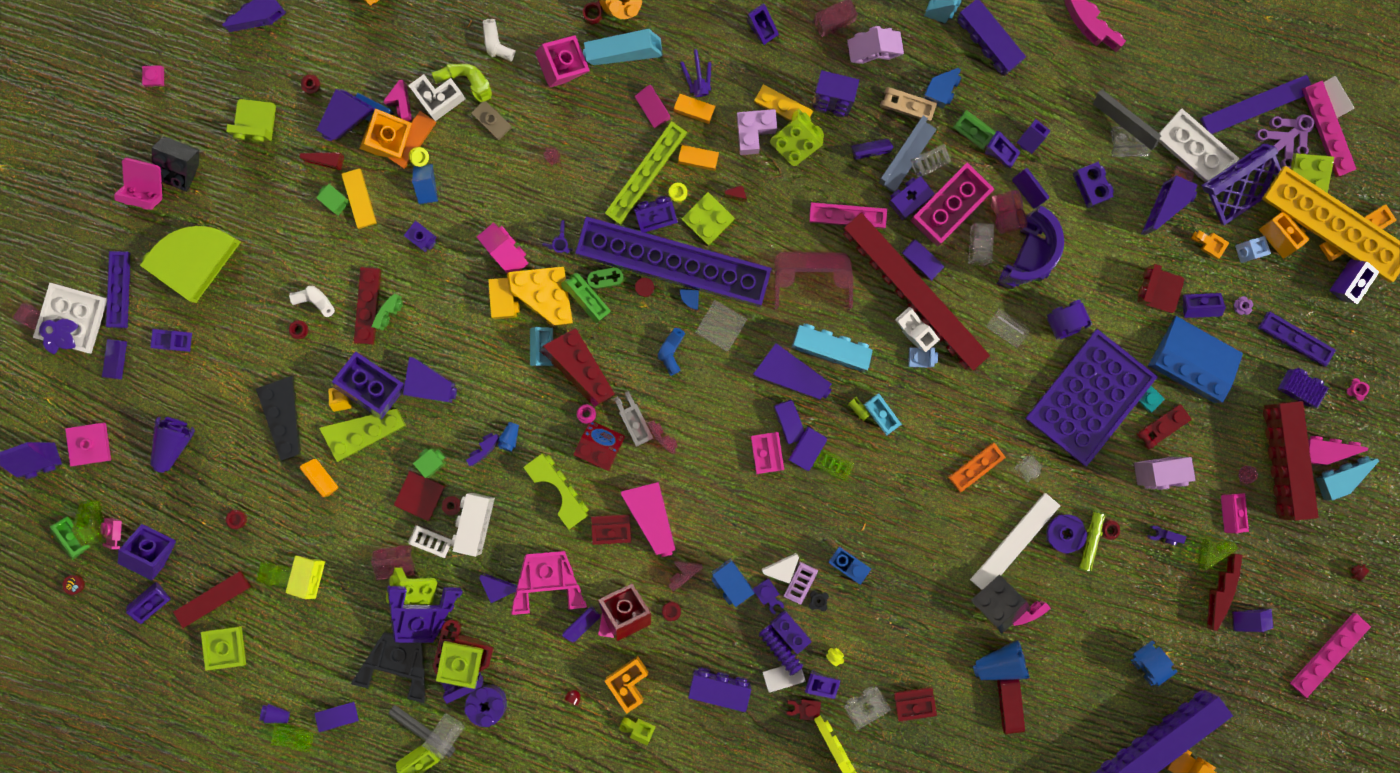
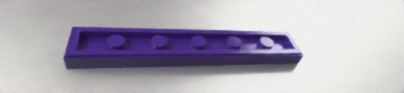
[1200,75,1311,134]

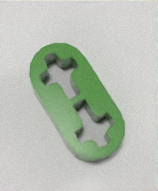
[587,268,624,289]

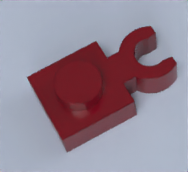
[786,698,821,721]

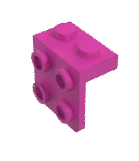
[114,158,162,210]

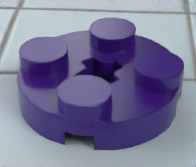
[1046,514,1087,553]

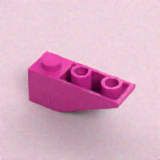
[1308,436,1368,465]

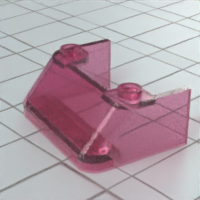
[774,252,853,311]

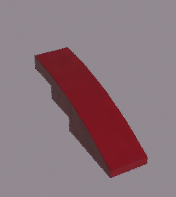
[1207,553,1243,631]

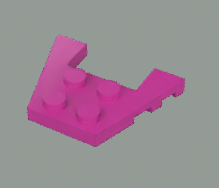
[511,551,587,615]

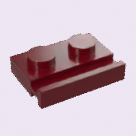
[591,514,631,545]
[894,687,937,722]

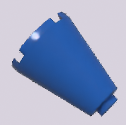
[973,640,1030,680]

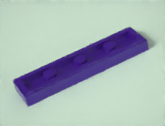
[106,251,131,328]
[1258,311,1336,367]

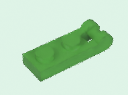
[561,273,611,323]

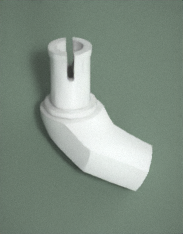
[483,19,516,62]
[289,286,335,317]

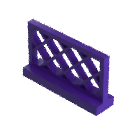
[1202,143,1281,225]

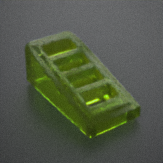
[813,448,855,481]

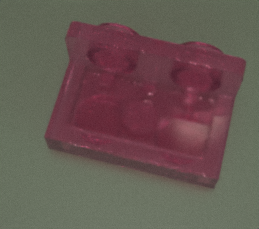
[371,545,415,581]

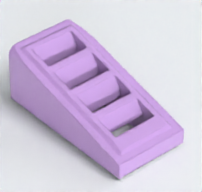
[784,562,818,605]

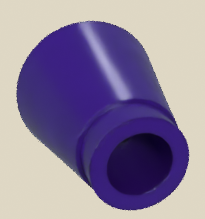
[259,704,290,723]

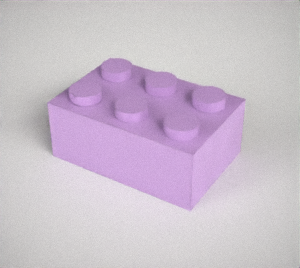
[1134,457,1195,490]

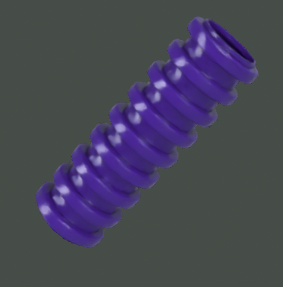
[758,625,803,676]

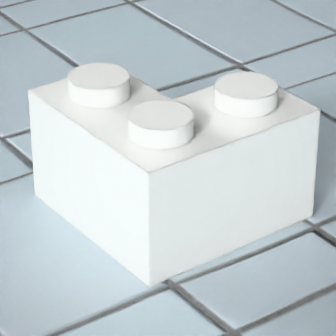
[408,74,466,121]

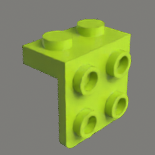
[226,99,276,142]
[770,109,824,166]
[386,567,437,605]

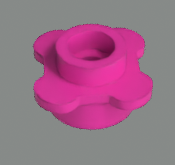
[1346,378,1370,401]

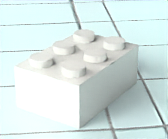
[451,493,495,557]

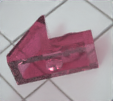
[668,560,703,592]

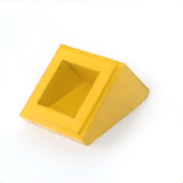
[329,388,351,412]

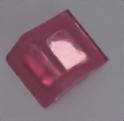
[13,303,41,330]

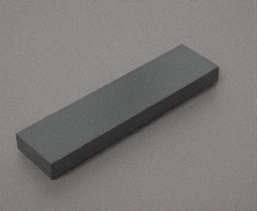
[1093,89,1161,150]

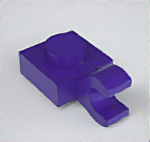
[1147,525,1186,546]

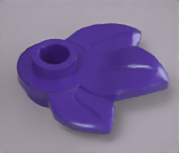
[39,319,79,354]

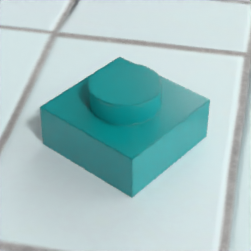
[1138,386,1165,413]

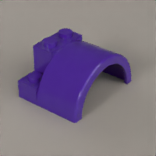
[997,205,1064,290]

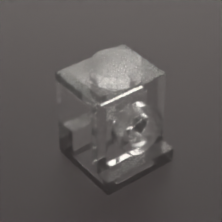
[1014,455,1043,483]

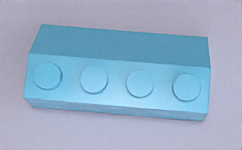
[791,323,873,372]

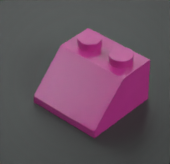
[535,35,590,88]

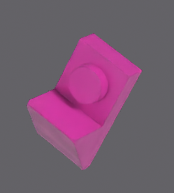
[383,80,412,122]

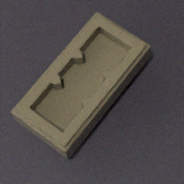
[471,101,512,140]

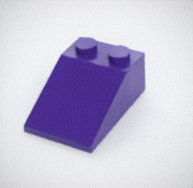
[1141,175,1197,236]
[0,442,62,480]

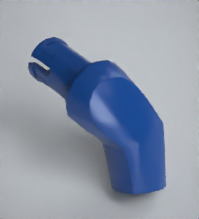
[658,328,685,376]

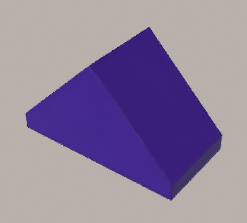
[747,3,779,45]
[479,573,517,603]
[1232,609,1273,632]

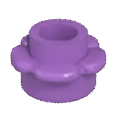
[1234,296,1253,315]

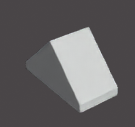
[762,553,799,584]

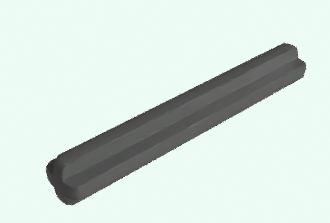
[388,705,455,757]

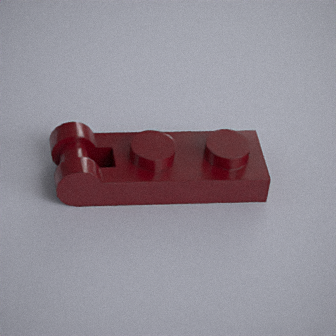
[1137,404,1192,450]

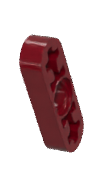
[433,619,461,674]

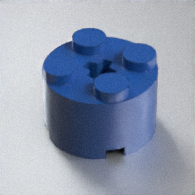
[1131,641,1177,686]

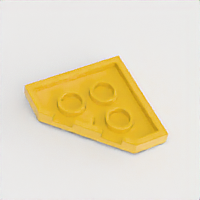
[507,267,573,326]

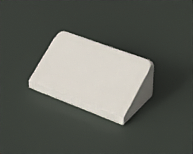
[1323,76,1354,118]
[763,661,806,693]

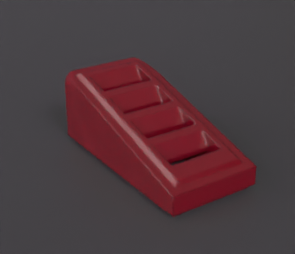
[299,152,344,171]

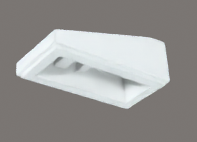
[408,525,452,558]

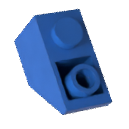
[923,68,961,109]
[828,547,871,585]

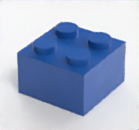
[711,558,755,607]

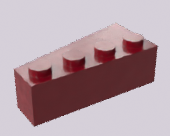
[540,328,615,408]

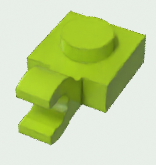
[619,717,656,745]

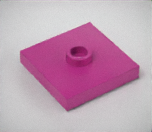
[65,423,111,466]

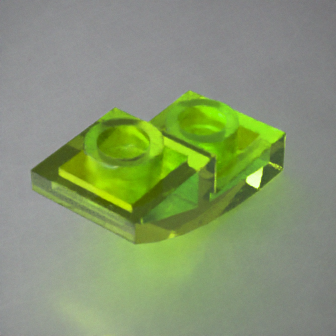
[270,724,314,753]

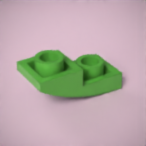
[372,294,403,331]

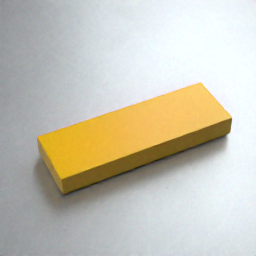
[342,168,377,229]

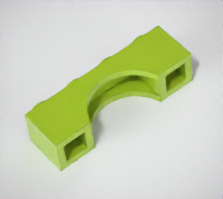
[523,453,589,529]

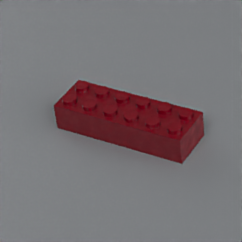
[1263,401,1319,521]

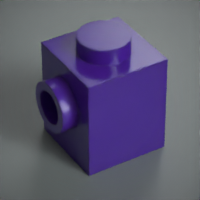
[1017,119,1051,154]
[404,220,437,252]

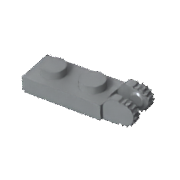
[614,391,653,447]

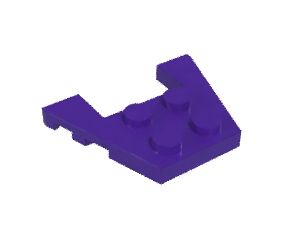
[387,586,463,643]

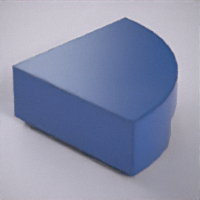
[680,289,699,310]

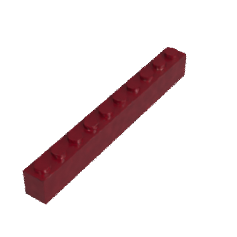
[842,212,990,371]

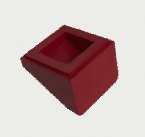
[724,185,747,202]

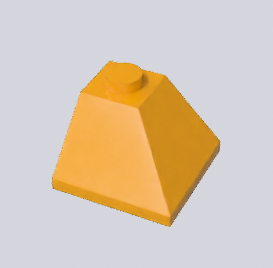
[359,109,412,159]

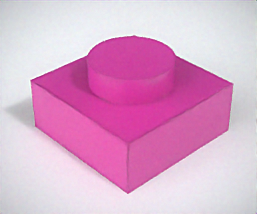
[142,66,164,87]

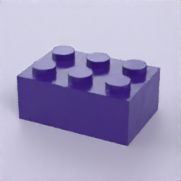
[811,70,860,117]
[332,351,404,420]
[688,667,751,712]

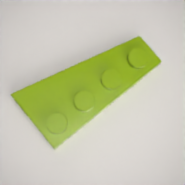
[319,409,406,462]

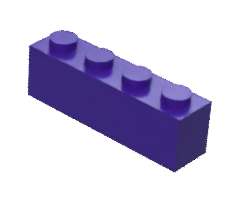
[957,0,1026,76]

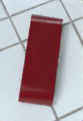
[997,679,1025,734]

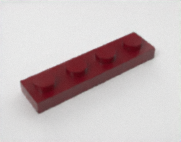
[354,267,381,345]

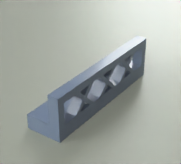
[878,115,937,193]

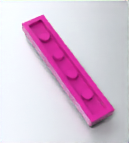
[1302,81,1356,177]
[1289,613,1371,698]

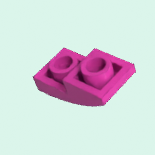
[1012,601,1051,626]

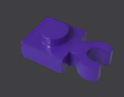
[753,578,784,614]

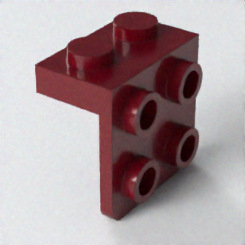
[1137,264,1184,313]

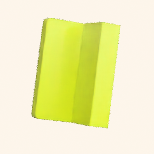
[286,556,325,599]

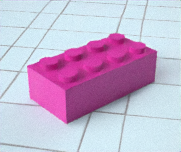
[910,163,994,247]

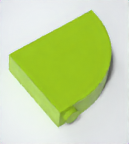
[140,226,241,303]

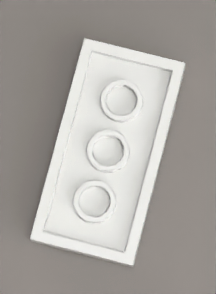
[1159,109,1239,183]

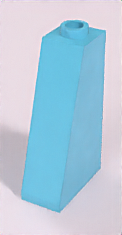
[583,29,663,65]

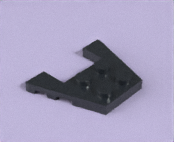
[351,631,426,703]

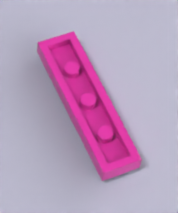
[809,202,887,229]

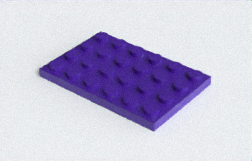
[1025,329,1157,467]

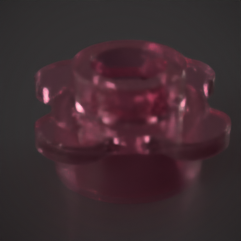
[543,147,561,165]

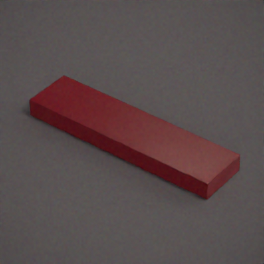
[173,571,251,628]

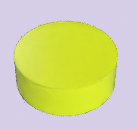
[409,147,429,167]
[668,183,687,203]

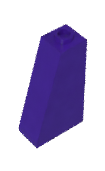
[753,343,832,400]

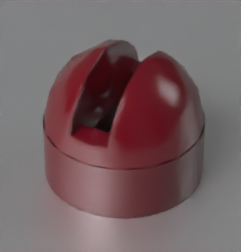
[564,690,581,706]

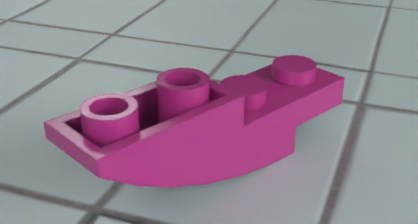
[1064,0,1126,52]

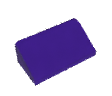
[851,139,893,160]
[1012,168,1049,209]
[1183,293,1226,318]
[102,339,127,380]
[789,427,827,471]
[126,582,170,624]
[562,606,601,642]

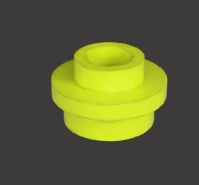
[826,648,844,666]

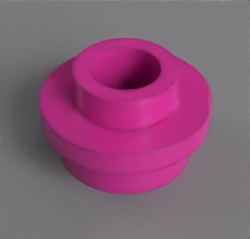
[577,404,596,424]

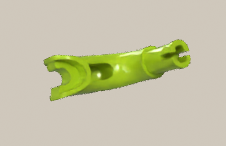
[431,64,492,102]

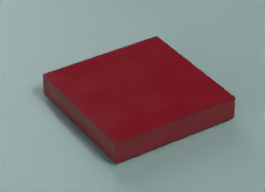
[394,470,446,521]

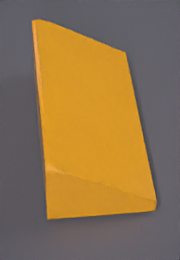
[673,94,716,124]
[678,145,719,171]
[300,459,338,497]

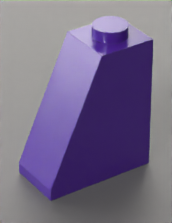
[317,89,376,141]
[403,357,457,403]

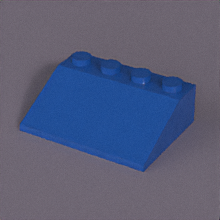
[1148,316,1243,403]

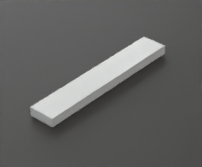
[970,493,1060,590]

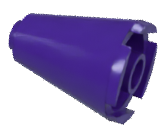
[150,417,195,473]

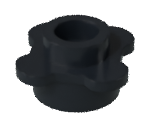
[808,591,829,611]

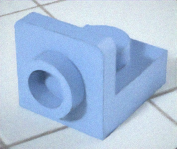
[1235,236,1271,263]
[908,348,938,368]

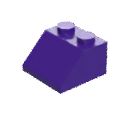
[118,524,176,580]

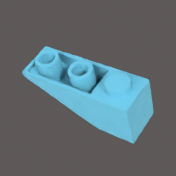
[924,0,961,23]
[1316,456,1379,500]

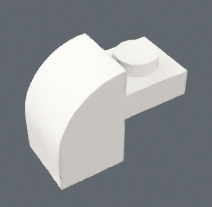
[895,307,940,352]

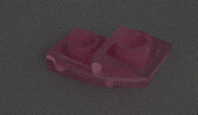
[647,420,678,454]

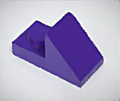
[985,131,1021,168]
[805,671,841,699]

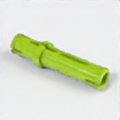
[1079,512,1106,571]

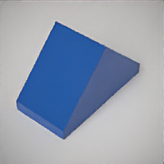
[412,164,438,204]

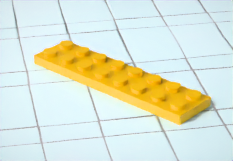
[1262,166,1400,283]

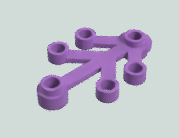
[1255,114,1314,169]

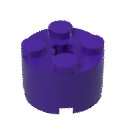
[1047,299,1092,340]
[465,684,507,727]

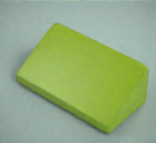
[396,742,440,773]

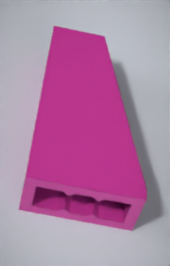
[621,482,676,557]

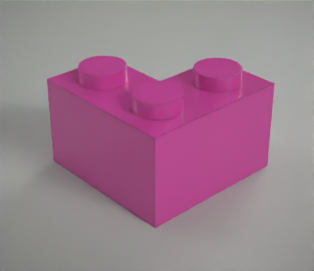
[477,222,528,273]

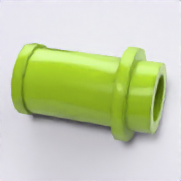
[848,396,871,421]

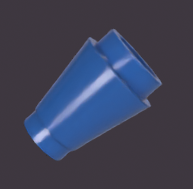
[497,422,519,452]

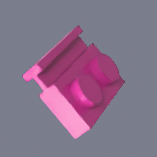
[751,432,784,474]
[100,518,122,549]

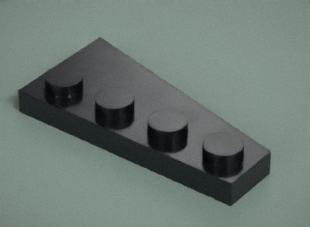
[256,376,301,461]

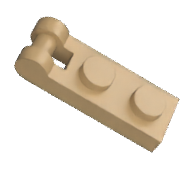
[880,87,937,122]

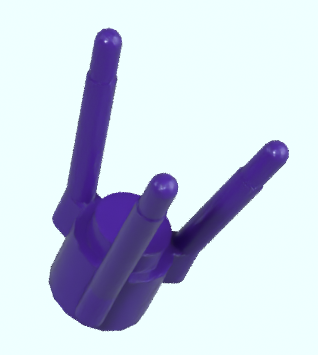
[680,49,711,97]
[542,220,573,253]

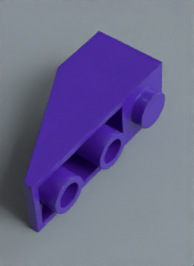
[222,0,286,32]

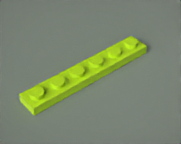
[605,121,687,225]

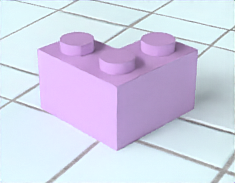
[847,26,904,64]
[737,109,777,155]

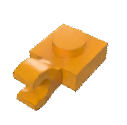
[1191,230,1229,260]

